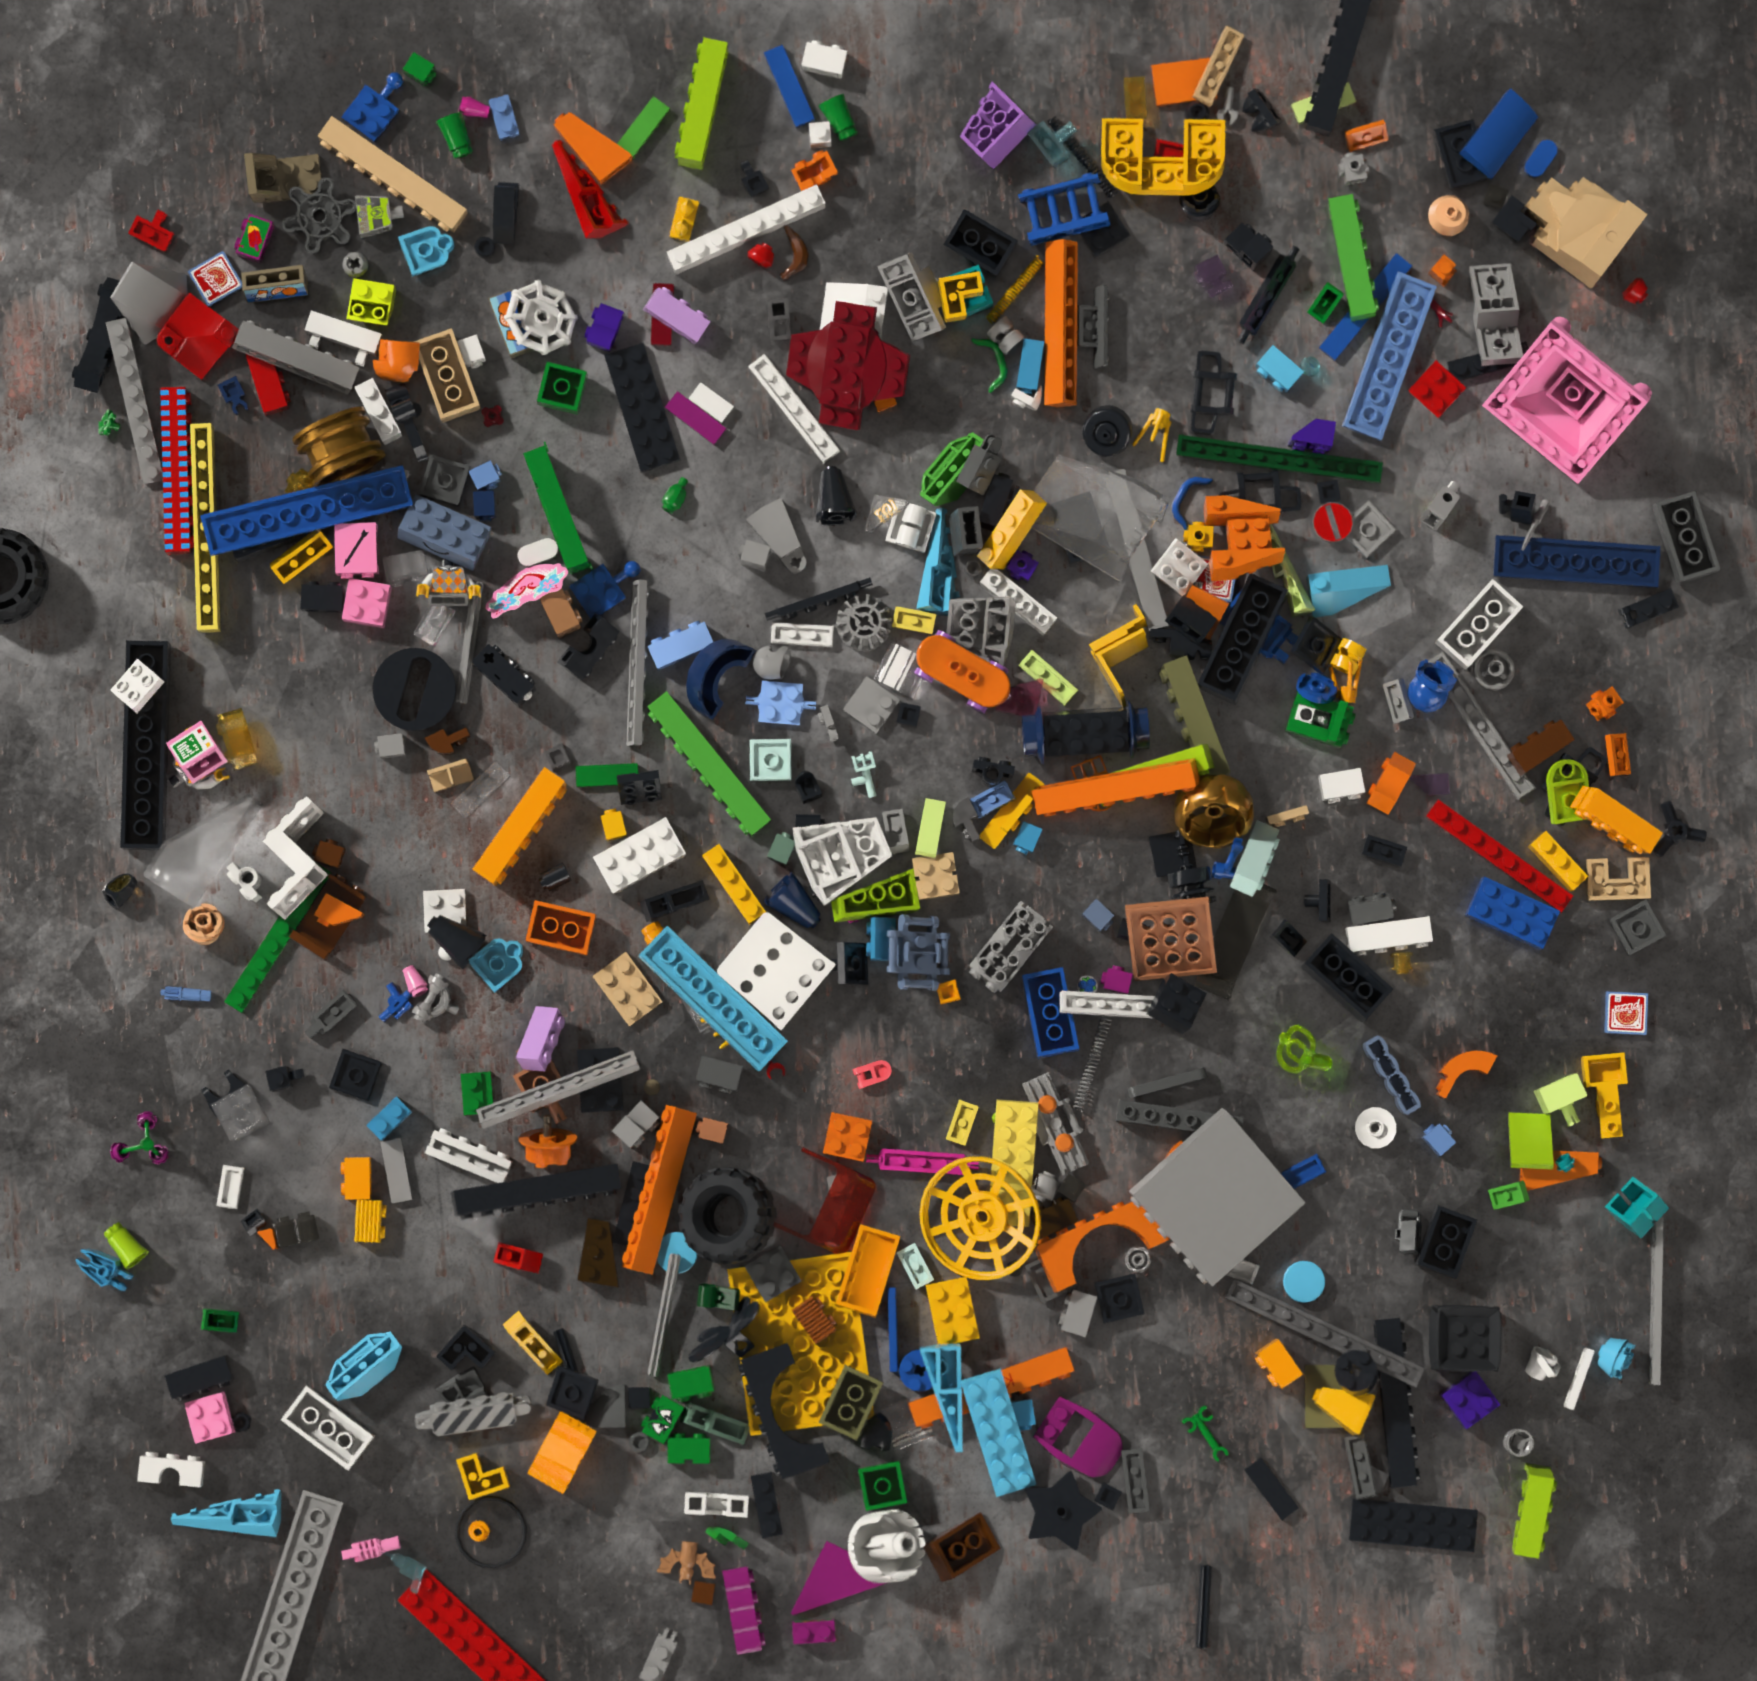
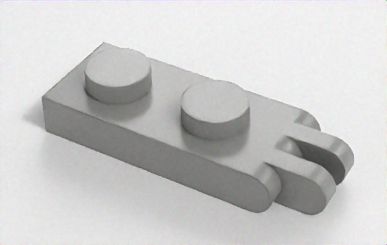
[639,1627,678,1681]

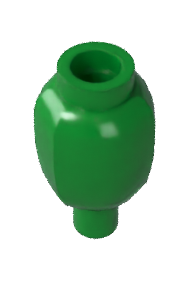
[662,477,688,514]

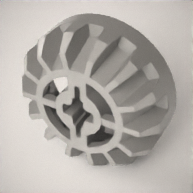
[836,594,892,651]

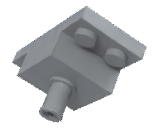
[877,252,946,341]

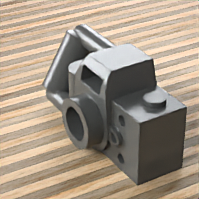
[1395,1209,1422,1255]

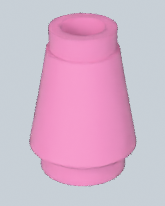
[402,965,428,998]

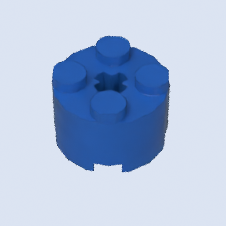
[899,1349,933,1392]

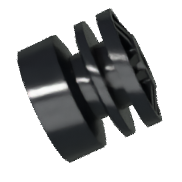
[1167,866,1217,904]

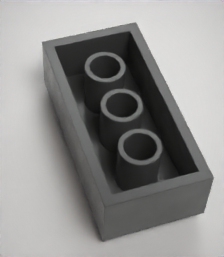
[1652,491,1720,584]

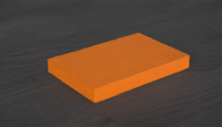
[1151,58,1218,107]

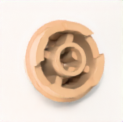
[1428,195,1469,236]
[183,903,225,945]

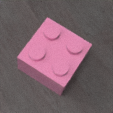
[342,578,392,629]

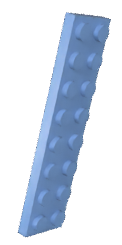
[1342,272,1437,441]

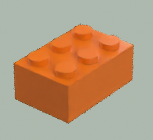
[525,900,597,956]

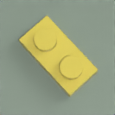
[892,606,936,635]
[946,1100,979,1146]

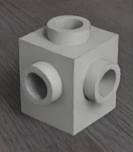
[1338,152,1369,186]

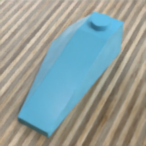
[1306,565,1391,618]

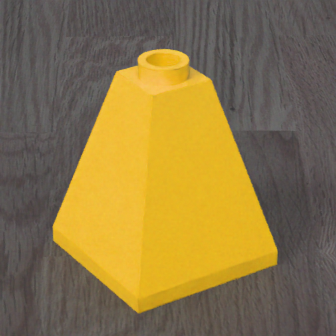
[1312,1387,1375,1435]

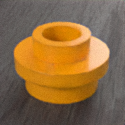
[468,1520,490,1542]

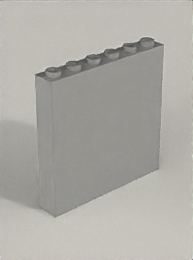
[1128,1108,1305,1287]

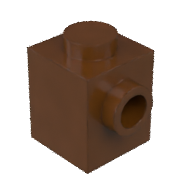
[312,838,346,869]

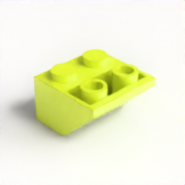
[346,278,396,326]

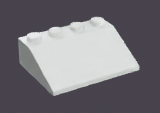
[820,283,888,338]

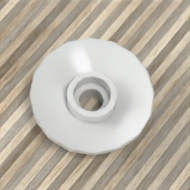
[1355,1107,1396,1148]

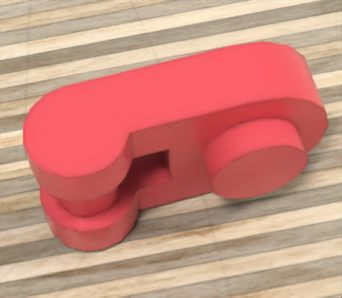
[852,1060,892,1089]

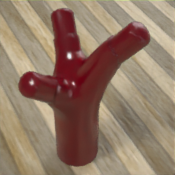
[1430,299,1453,328]

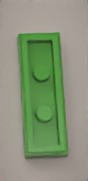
[617,96,670,158]

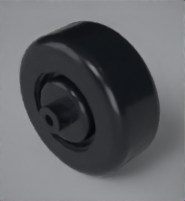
[1082,405,1133,457]

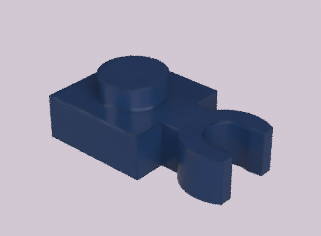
[218,376,249,415]

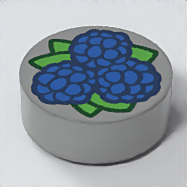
[1077,976,1098,993]

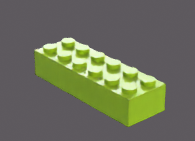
[674,37,728,170]

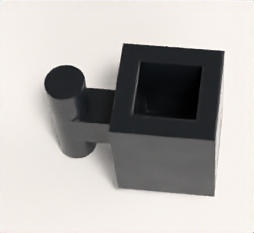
[1499,491,1536,525]

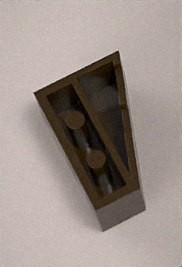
[577,1218,619,1288]

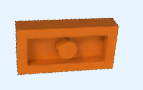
[1344,119,1389,152]
[1605,733,1631,776]

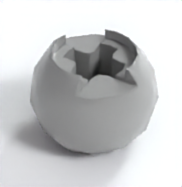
[342,252,369,278]

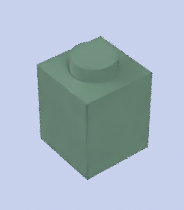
[767,832,795,866]

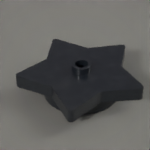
[1025,1471,1102,1550]

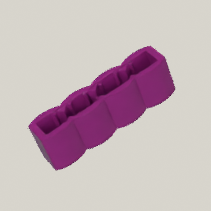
[723,1566,765,1655]

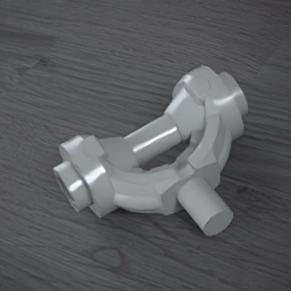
[412,973,459,1023]

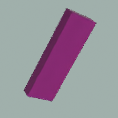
[665,391,726,445]

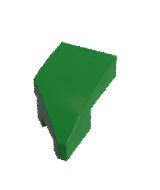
[705,1527,749,1550]

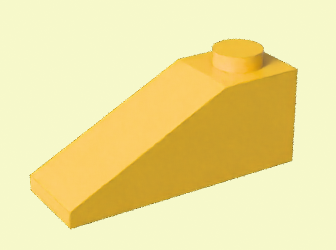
[503,1311,563,1375]

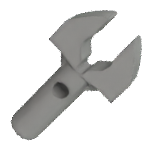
[1216,86,1238,126]

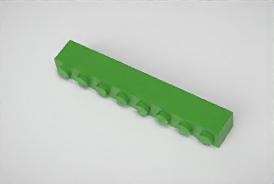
[647,691,771,837]

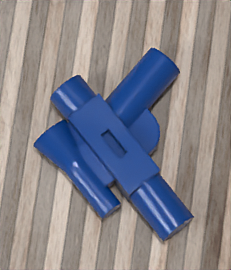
[378,982,414,1022]

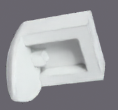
[1011,385,1043,411]

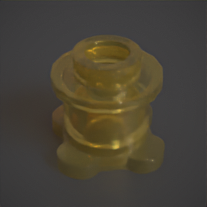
[1391,952,1413,974]

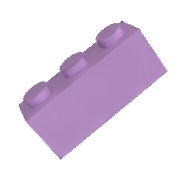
[643,287,710,344]
[516,1006,565,1071]

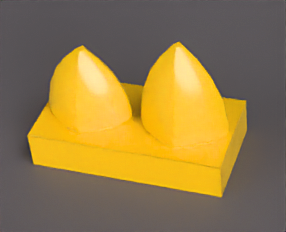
[669,196,699,242]

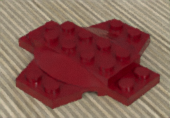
[786,300,910,430]

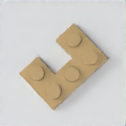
[1586,857,1651,901]

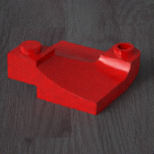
[157,293,239,380]

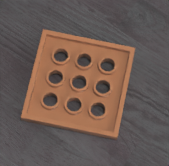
[1125,897,1217,981]

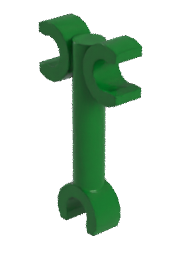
[1181,1405,1228,1462]

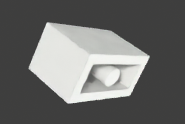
[801,40,847,79]
[1318,768,1365,804]

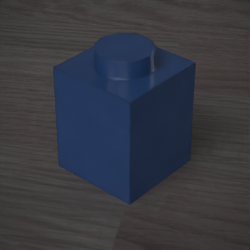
[473,491,496,522]

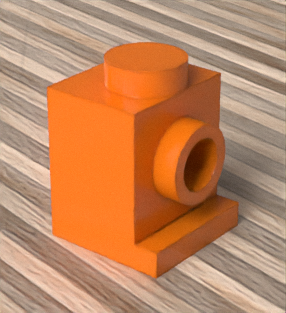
[1428,254,1457,287]

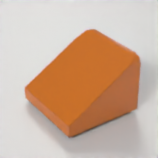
[257,1228,279,1249]

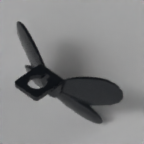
[688,1296,759,1362]

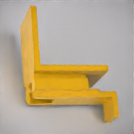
[1089,604,1149,707]

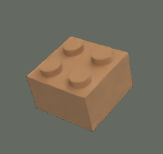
[540,588,583,639]

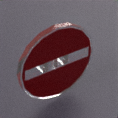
[1312,502,1354,543]

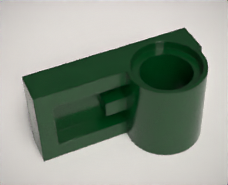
[697,1283,740,1311]

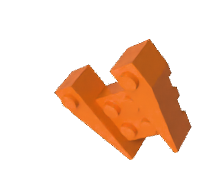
[1203,495,1285,581]

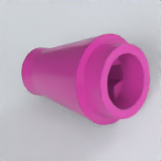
[459,96,490,118]

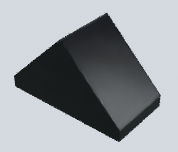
[1270,919,1307,957]

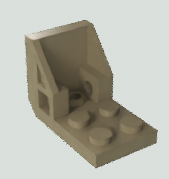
[244,153,322,203]

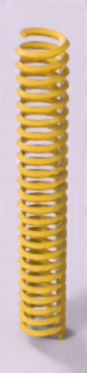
[986,255,1044,324]

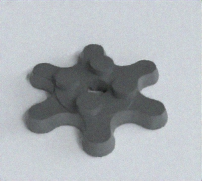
[282,177,356,253]

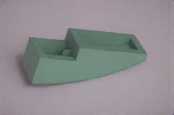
[681,1402,749,1445]

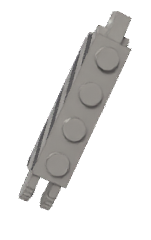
[415,1392,531,1436]

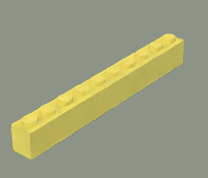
[190,423,221,633]

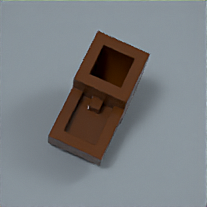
[425,728,471,755]

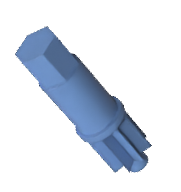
[160,986,212,1001]

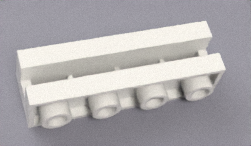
[1345,916,1433,956]
[425,1128,513,1183]

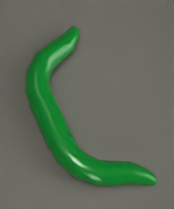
[971,338,1008,393]

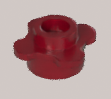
[481,405,504,427]

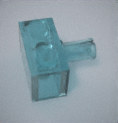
[1027,120,1078,168]

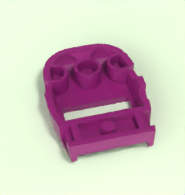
[1032,1396,1123,1478]

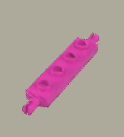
[866,1149,979,1175]

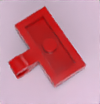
[128,209,175,253]

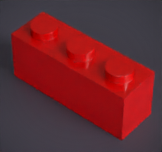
[245,354,291,416]

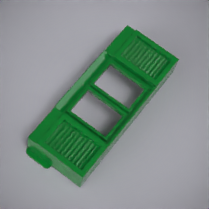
[523,442,593,575]

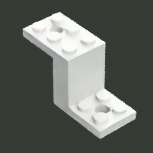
[263,796,328,920]

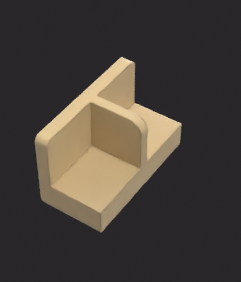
[427,758,474,792]

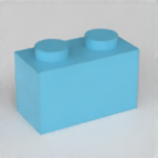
[1255,345,1304,393]

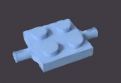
[745,681,816,725]

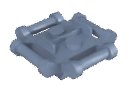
[887,914,950,991]

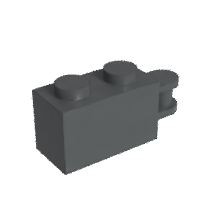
[956,434,1002,496]

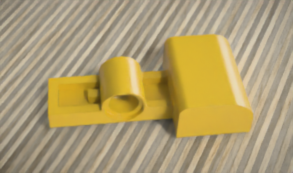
[1581,1052,1628,1139]

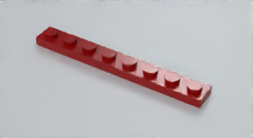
[1426,799,1573,913]

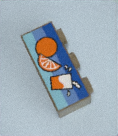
[241,265,308,303]
[488,290,535,359]

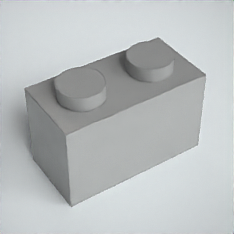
[738,540,771,571]
[1058,1290,1097,1337]

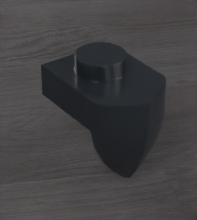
[795,771,822,804]

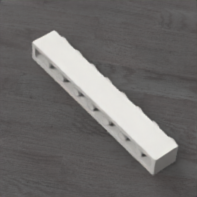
[667,185,825,275]

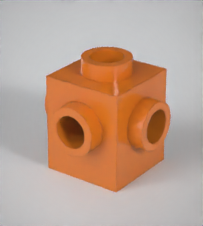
[1586,686,1624,721]

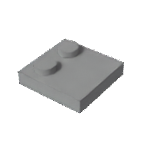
[843,676,900,734]

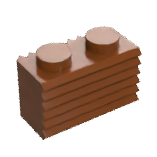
[792,1296,837,1345]

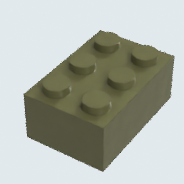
[819,1365,883,1440]

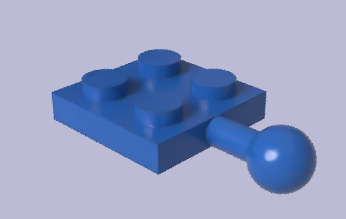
[341,72,403,142]
[569,561,640,619]

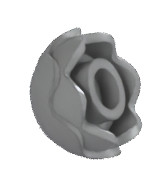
[1125,1247,1151,1273]

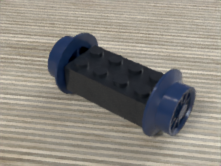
[1022,700,1150,764]

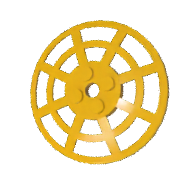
[920,1156,1041,1280]

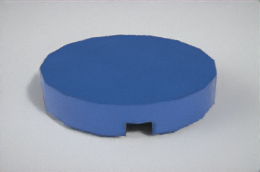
[1296,673,1338,704]

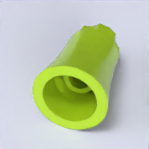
[104,1222,149,1270]

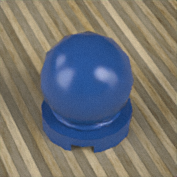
[1407,659,1457,713]

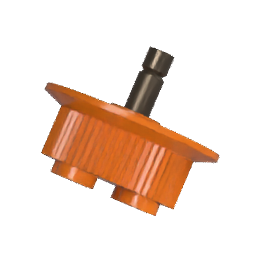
[518,1114,577,1168]

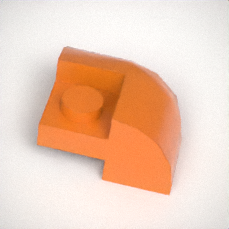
[373,339,420,382]

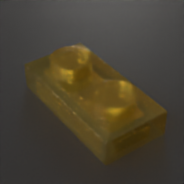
[1123,76,1147,119]

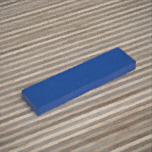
[764,44,815,128]
[888,1287,898,1372]

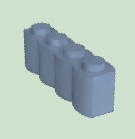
[1363,1035,1421,1115]

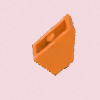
[314,893,364,927]

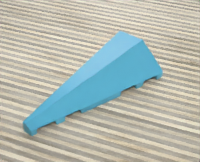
[916,507,960,616]
[920,1344,963,1452]
[171,1489,281,1537]

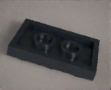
[1433,119,1490,190]

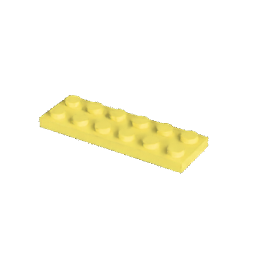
[990,1100,1038,1227]

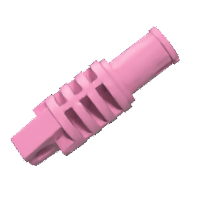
[342,1536,401,1562]

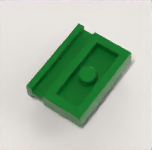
[460,1071,494,1116]

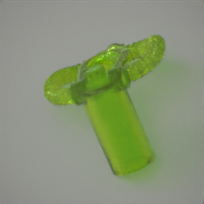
[1276,1025,1332,1074]

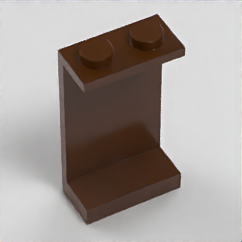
[289,874,366,960]

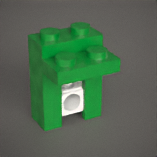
[1285,691,1356,748]

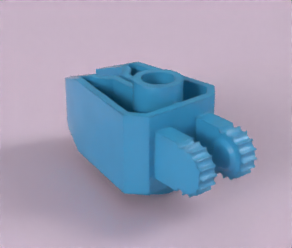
[76,1249,133,1291]

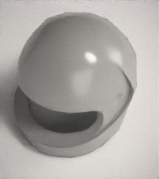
[753,646,791,680]

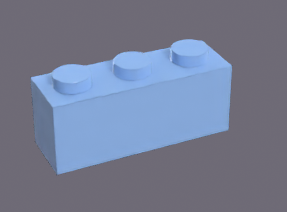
[648,621,713,671]

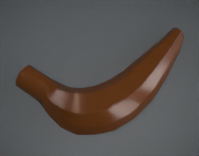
[780,225,809,281]

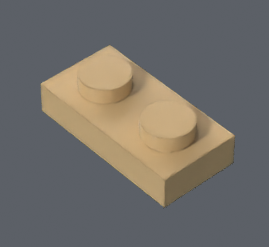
[1265,805,1309,828]

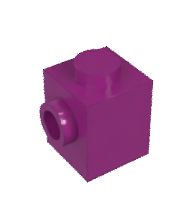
[1100,965,1133,995]

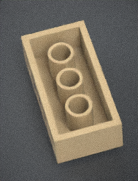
[414,328,481,423]

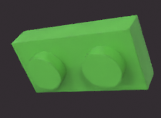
[1488,1180,1530,1210]

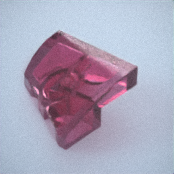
[995,678,1043,717]

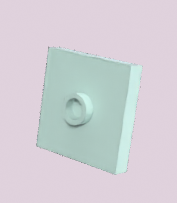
[750,739,792,781]

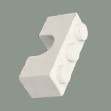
[354,378,403,445]
[137,1452,205,1487]
[684,1491,749,1517]

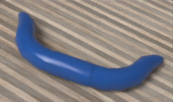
[1172,477,1213,530]

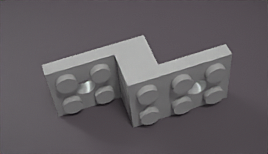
[1469,263,1523,366]

